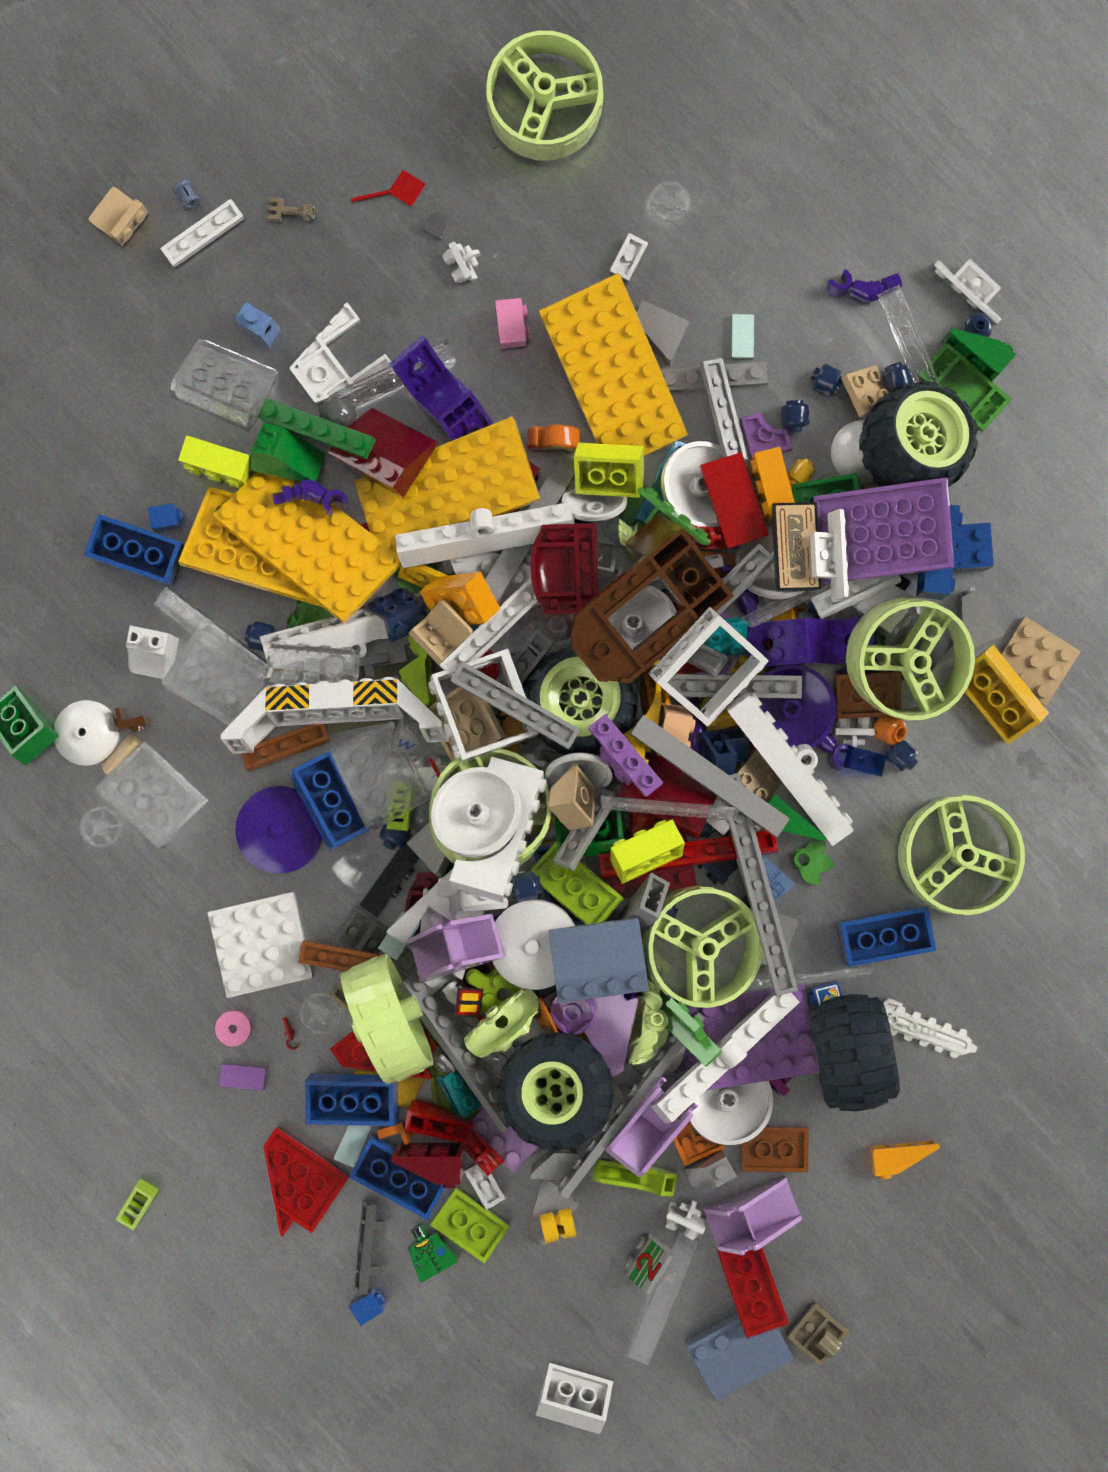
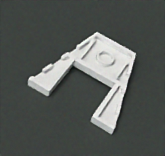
[289,302,396,405]
[386,868,485,980]

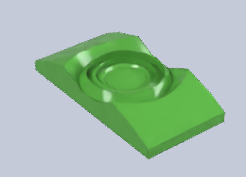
[918,342,1012,432]

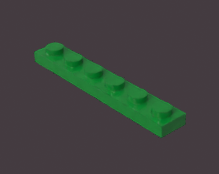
[258,398,376,459]

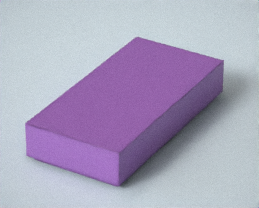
[219,1063,266,1091]

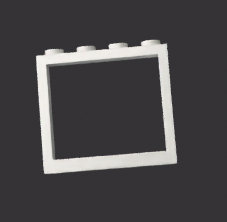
[648,607,769,727]
[428,649,539,763]

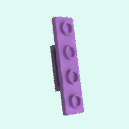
[588,715,663,797]

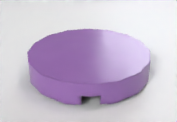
[551,997,595,1035]

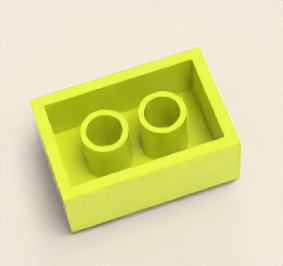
[178,435,254,489]
[574,443,644,498]
[610,819,685,884]

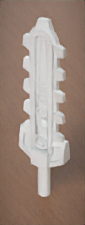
[883,997,978,1058]

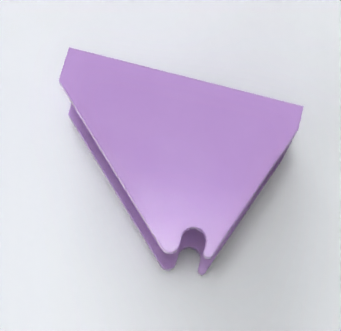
[408,914,504,983]
[585,992,642,1077]
[605,1077,699,1177]
[703,1175,802,1255]

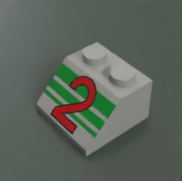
[531,1147,577,1180]
[624,1233,673,1296]

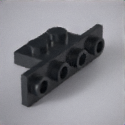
[360,834,419,918]

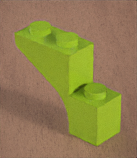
[398,636,435,708]
[592,1158,678,1196]

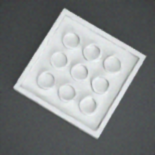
[207,892,314,998]

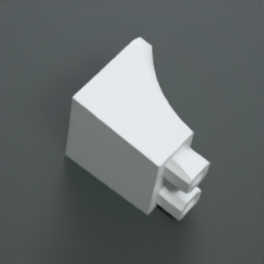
[853,585,920,644]
[126,625,180,680]

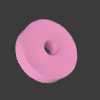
[215,1010,252,1047]

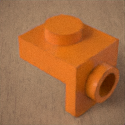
[377,1119,412,1145]

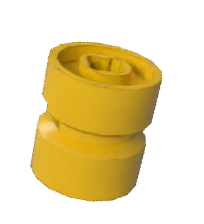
[540,1207,577,1244]

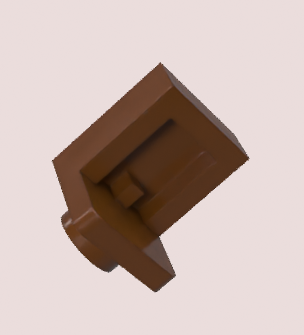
[113,708,149,733]

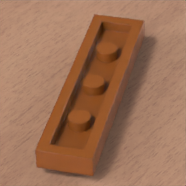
[241,724,331,772]
[298,940,390,971]

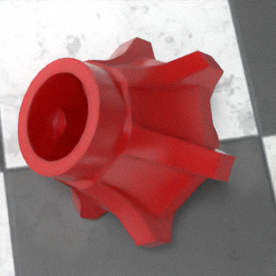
[627,809,658,834]

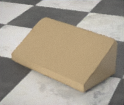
[101,734,142,776]

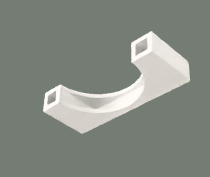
[449,757,547,903]

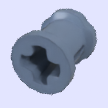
[172,180,200,209]

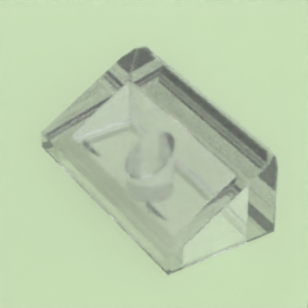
[331,838,378,885]

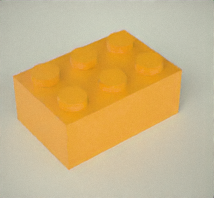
[749,447,795,523]
[420,571,500,625]

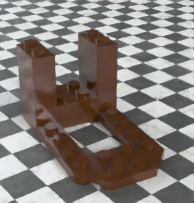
[570,514,734,683]

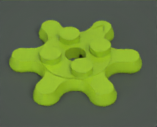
[465,966,522,1028]

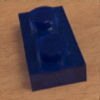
[843,746,886,777]

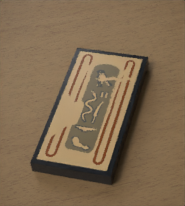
[771,502,822,592]

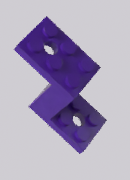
[389,335,494,441]
[747,617,874,667]

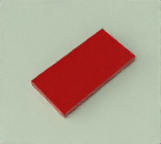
[699,452,769,549]
[717,1247,789,1339]

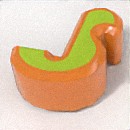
[527,424,581,453]

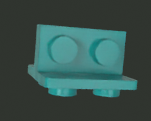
[703,617,747,656]
[437,1069,482,1118]

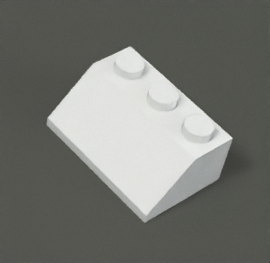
[536,1363,613,1434]

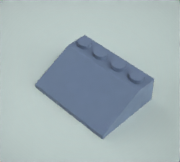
[548,917,649,1003]
[685,1312,794,1401]

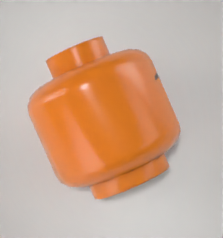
[873,716,907,745]

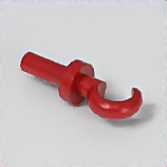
[282,1017,299,1050]

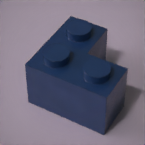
[698,727,749,775]

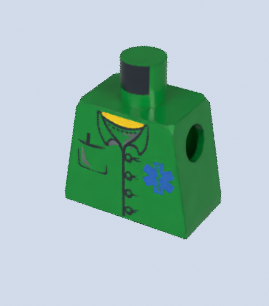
[408,1224,459,1283]

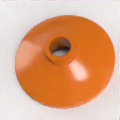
[536,997,558,1033]

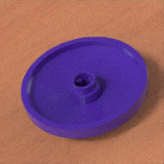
[758,665,837,748]
[235,786,323,874]

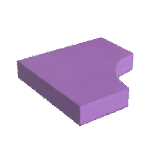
[739,413,793,460]

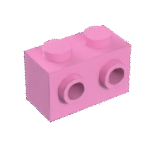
[495,298,530,349]

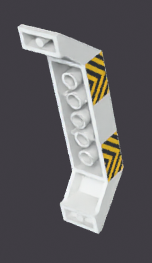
[221,677,449,754]

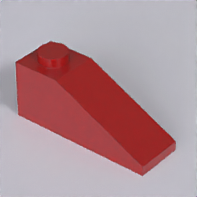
[404,1099,474,1145]

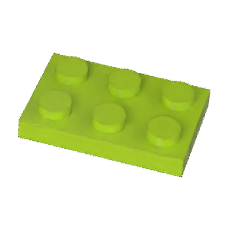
[430,1187,510,1264]

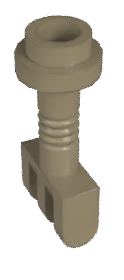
[266,197,315,222]

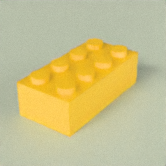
[965,645,1049,745]

